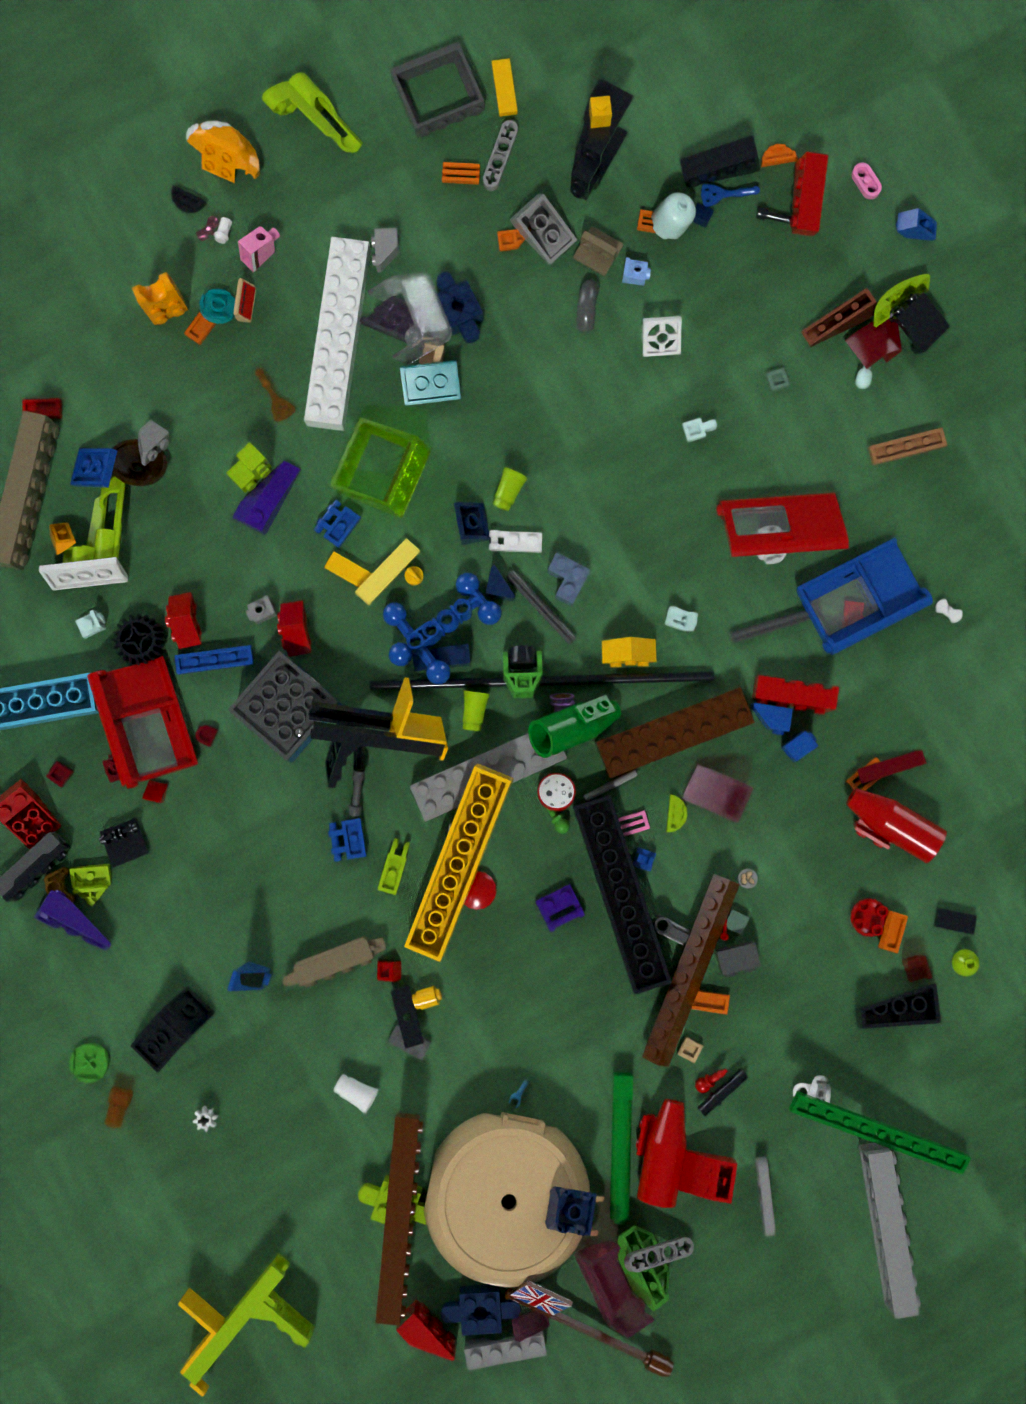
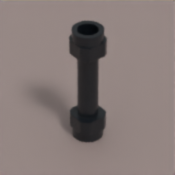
[756,207,792,224]

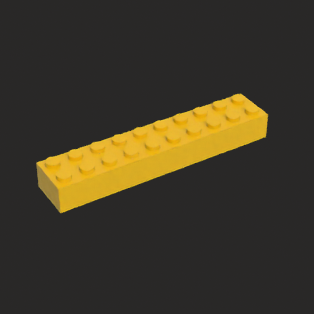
[404,763,514,962]

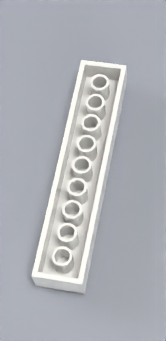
[304,237,371,431]

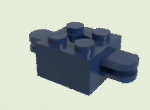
[433,272,484,344]
[441,1284,521,1336]

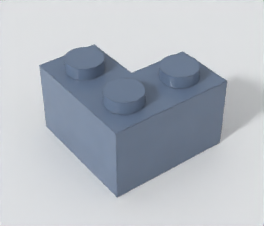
[547,553,591,607]

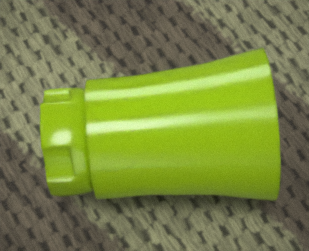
[492,467,528,512]
[462,690,490,731]

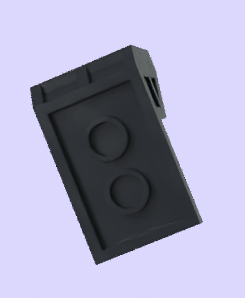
[130,986,215,1073]

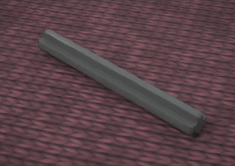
[507,570,576,644]
[730,606,822,643]

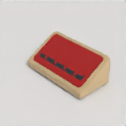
[233,278,256,323]

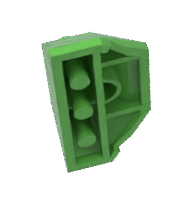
[616,1225,669,1311]

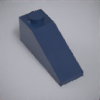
[413,644,471,672]

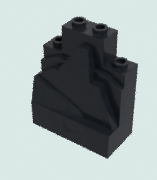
[570,78,634,201]

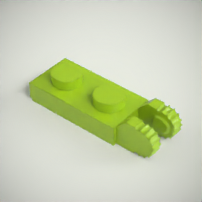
[377,838,410,895]

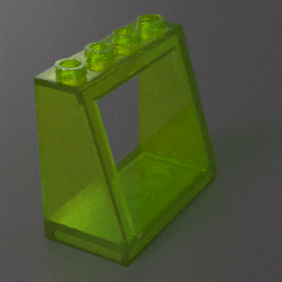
[330,417,432,519]

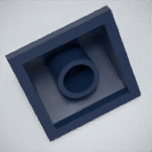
[454,502,490,545]

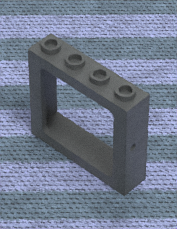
[390,42,485,138]

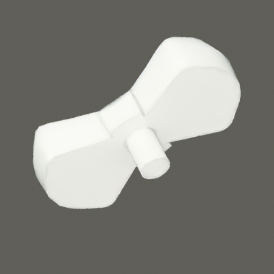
[935,599,962,623]

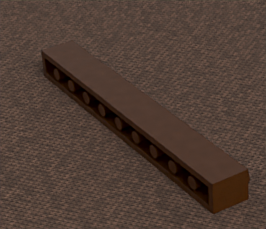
[642,874,740,1067]
[375,1113,424,1326]

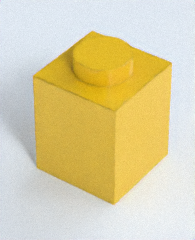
[589,96,612,128]

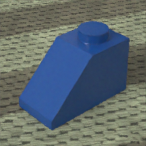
[896,208,937,241]
[751,703,793,735]

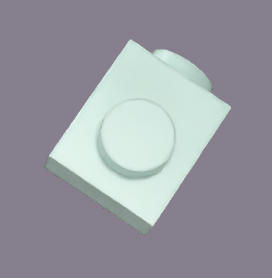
[665,606,698,631]

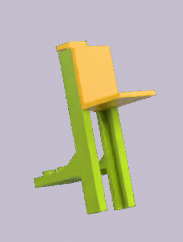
[178,1253,315,1397]

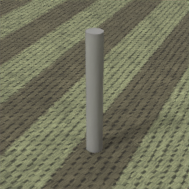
[583,769,638,802]

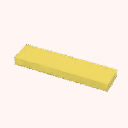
[355,538,420,606]

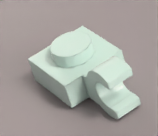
[682,418,717,443]

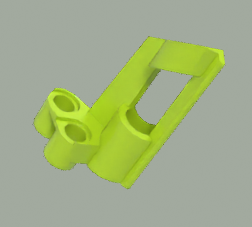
[262,72,363,153]
[62,475,125,563]

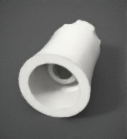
[333,1074,379,1114]

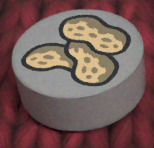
[737,869,758,888]

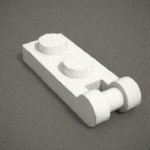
[488,530,542,553]

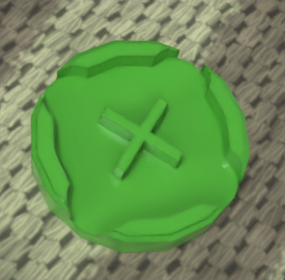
[69,1042,110,1083]

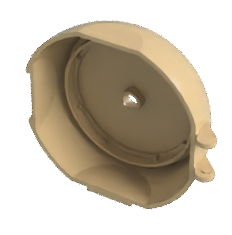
[424,1112,605,1287]

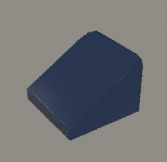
[693,203,714,228]

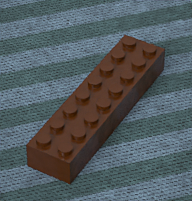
[595,687,755,778]

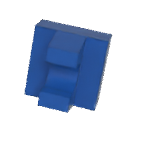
[633,847,657,872]

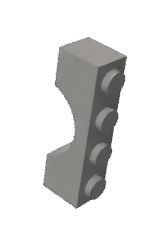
[464,1326,547,1370]

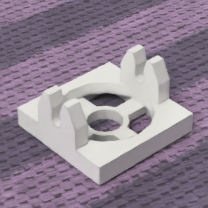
[641,316,682,357]

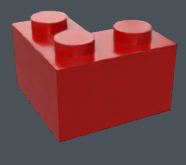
[165,592,202,649]
[277,600,311,657]

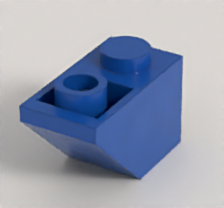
[781,731,818,762]

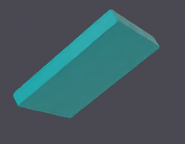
[400,360,461,405]

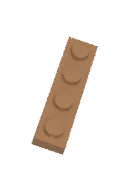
[868,428,947,466]

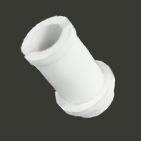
[214,217,232,244]

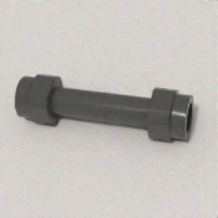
[349,769,365,816]

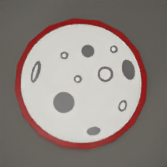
[537,773,576,811]

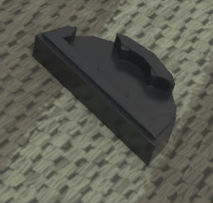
[171,185,207,214]

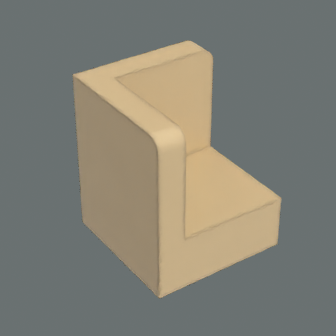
[419,341,445,364]

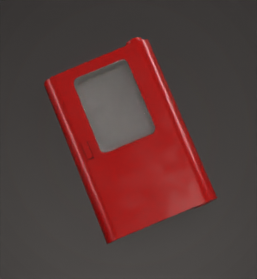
[716,492,849,557]

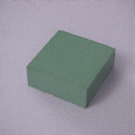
[765,367,790,393]
[727,909,749,935]

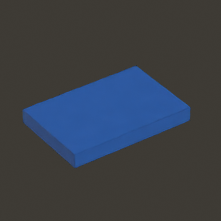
[70,448,117,488]

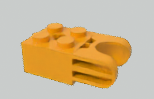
[131,272,188,325]

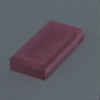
[512,1310,550,1342]

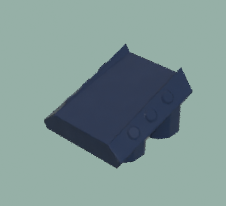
[545,1186,597,1236]

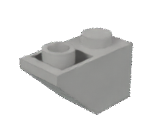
[371,228,399,273]
[138,420,170,466]

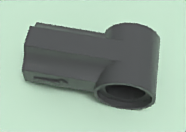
[652,915,691,946]

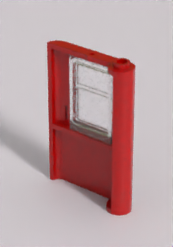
[87,656,198,789]

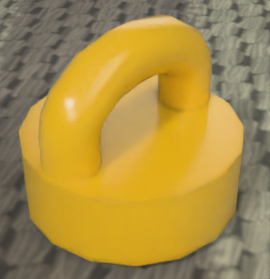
[404,566,424,586]

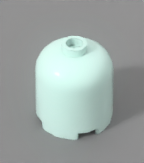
[651,192,696,240]

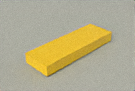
[491,58,518,117]
[324,551,372,588]

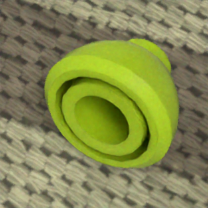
[952,949,980,977]

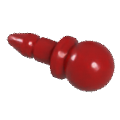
[695,1069,727,1093]

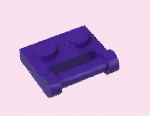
[535,884,585,933]

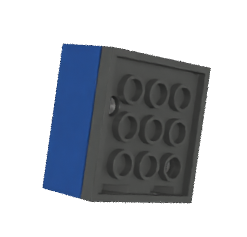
[228,651,343,762]

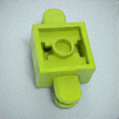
[358,1175,426,1225]

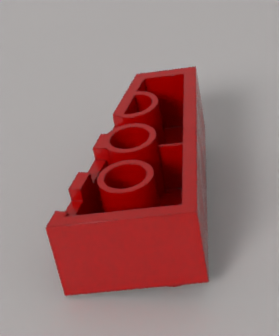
[790,152,829,237]
[752,675,840,715]

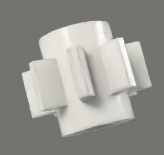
[192,1106,219,1132]

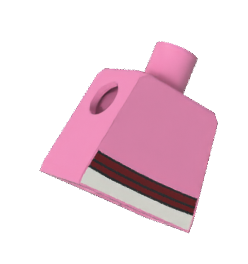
[238,226,280,272]

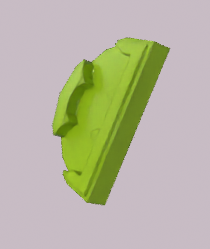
[666,794,688,832]

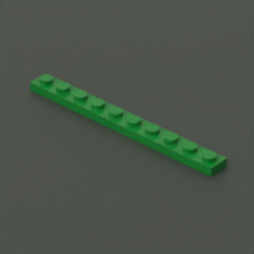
[788,1091,971,1175]

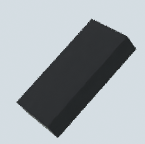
[934,907,977,935]

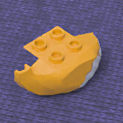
[186,120,260,183]

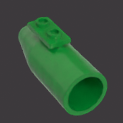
[528,695,621,758]

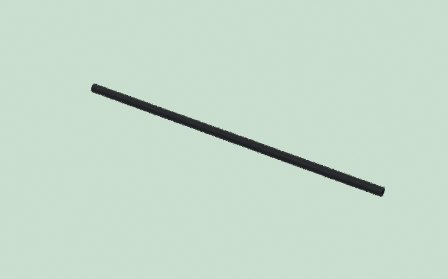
[370,671,714,690]

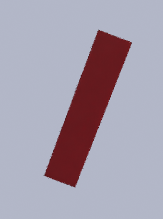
[857,749,927,784]

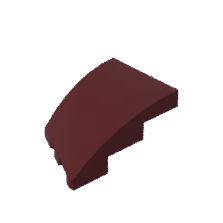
[845,313,902,369]

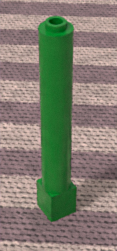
[610,1072,633,1224]

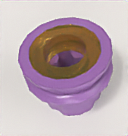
[550,693,575,713]

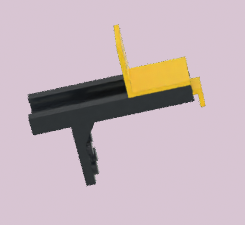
[308,677,448,788]

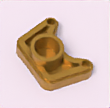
[44,867,76,902]

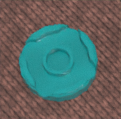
[199,289,235,324]

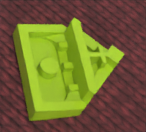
[69,864,112,907]

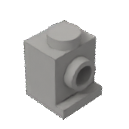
[246,595,277,624]

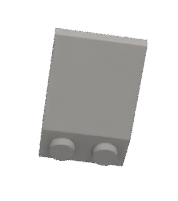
[510,194,577,265]

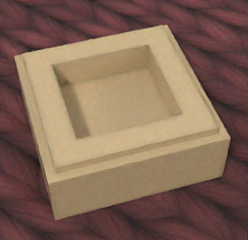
[677,1036,703,1063]

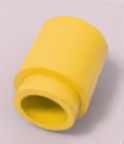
[412,986,442,1010]

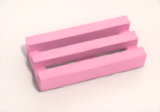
[618,810,650,837]

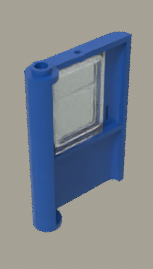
[796,537,933,655]

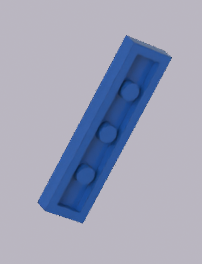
[174,645,254,675]

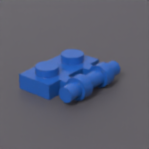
[313,500,362,548]
[328,818,367,862]

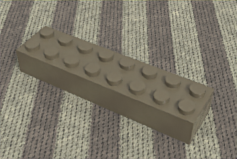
[0,411,59,571]

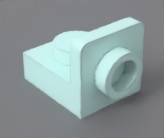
[76,610,106,639]

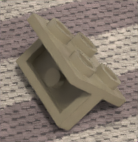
[573,226,623,276]

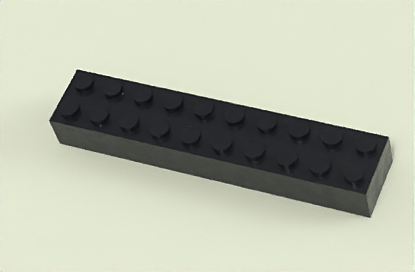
[572,795,672,995]

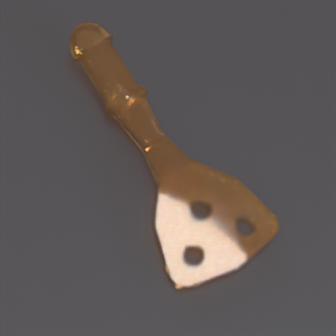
[255,368,296,422]

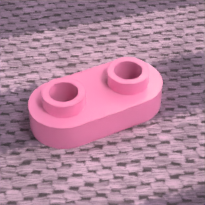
[851,163,882,199]

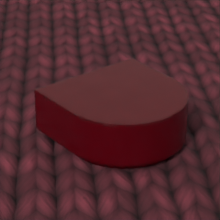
[196,725,219,747]

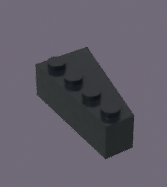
[679,135,761,188]
[855,983,942,1029]

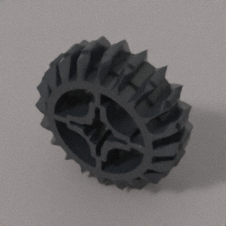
[112,614,165,665]

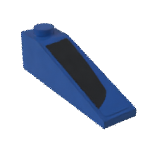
[227,962,272,992]

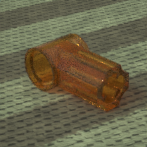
[104,1086,133,1128]

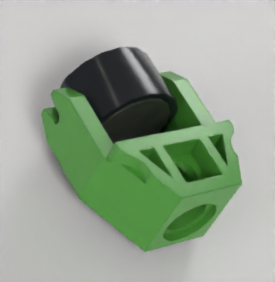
[503,645,542,698]

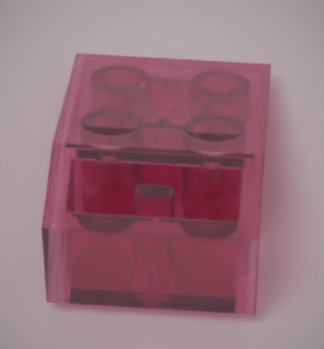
[682,764,754,824]

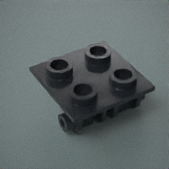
[99,818,149,868]

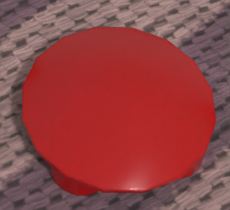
[464,871,497,910]
[850,898,888,937]

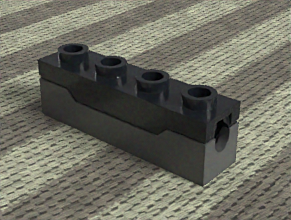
[0,831,71,902]

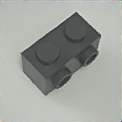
[714,941,761,977]

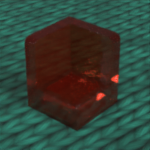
[902,954,933,982]

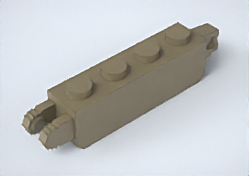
[282,936,387,988]

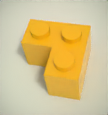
[602,637,657,668]

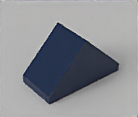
[486,565,515,601]

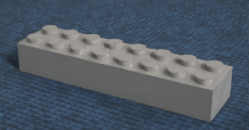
[410,734,567,822]
[858,1143,921,1319]

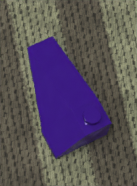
[232,461,301,536]
[33,890,112,951]

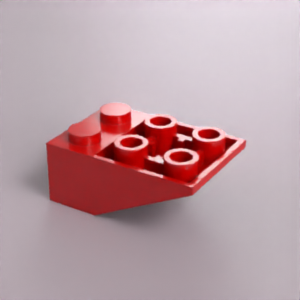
[0,779,61,849]
[679,1149,737,1204]
[396,1299,457,1361]

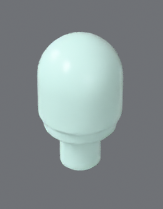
[855,366,873,389]

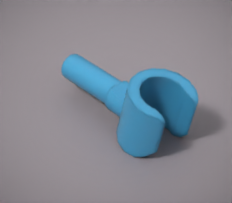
[509,1080,529,1108]

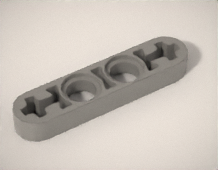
[483,120,518,191]
[755,1157,775,1236]
[624,1237,694,1272]

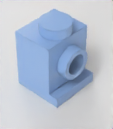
[622,257,651,286]

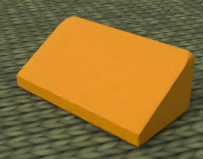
[49,522,76,555]

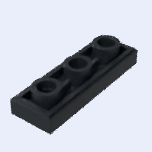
[390,985,424,1049]

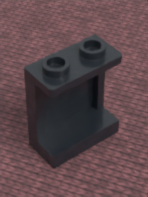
[889,292,950,354]

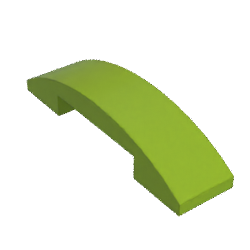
[873,274,930,327]

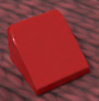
[142,780,168,803]
[377,961,401,982]

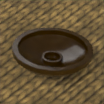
[112,439,167,486]

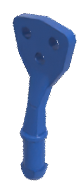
[701,184,760,208]

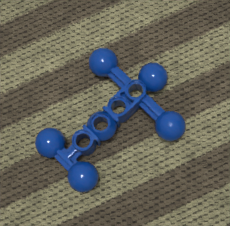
[383,572,502,685]

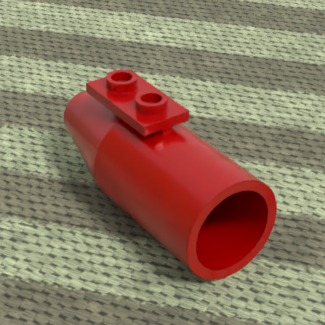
[846,788,947,863]
[636,1099,687,1208]

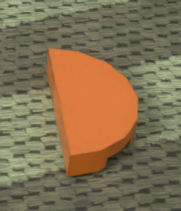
[761,144,798,167]

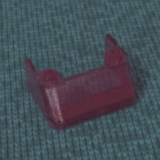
[574,1240,655,1338]

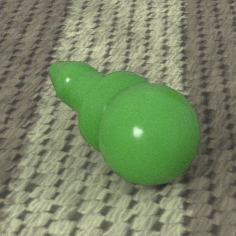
[546,809,570,834]

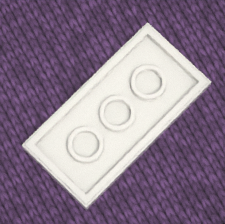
[39,557,128,591]

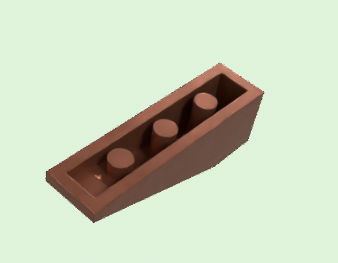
[801,288,877,347]

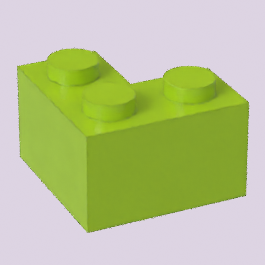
[226,442,272,493]

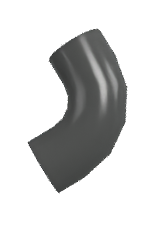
[576,280,600,332]

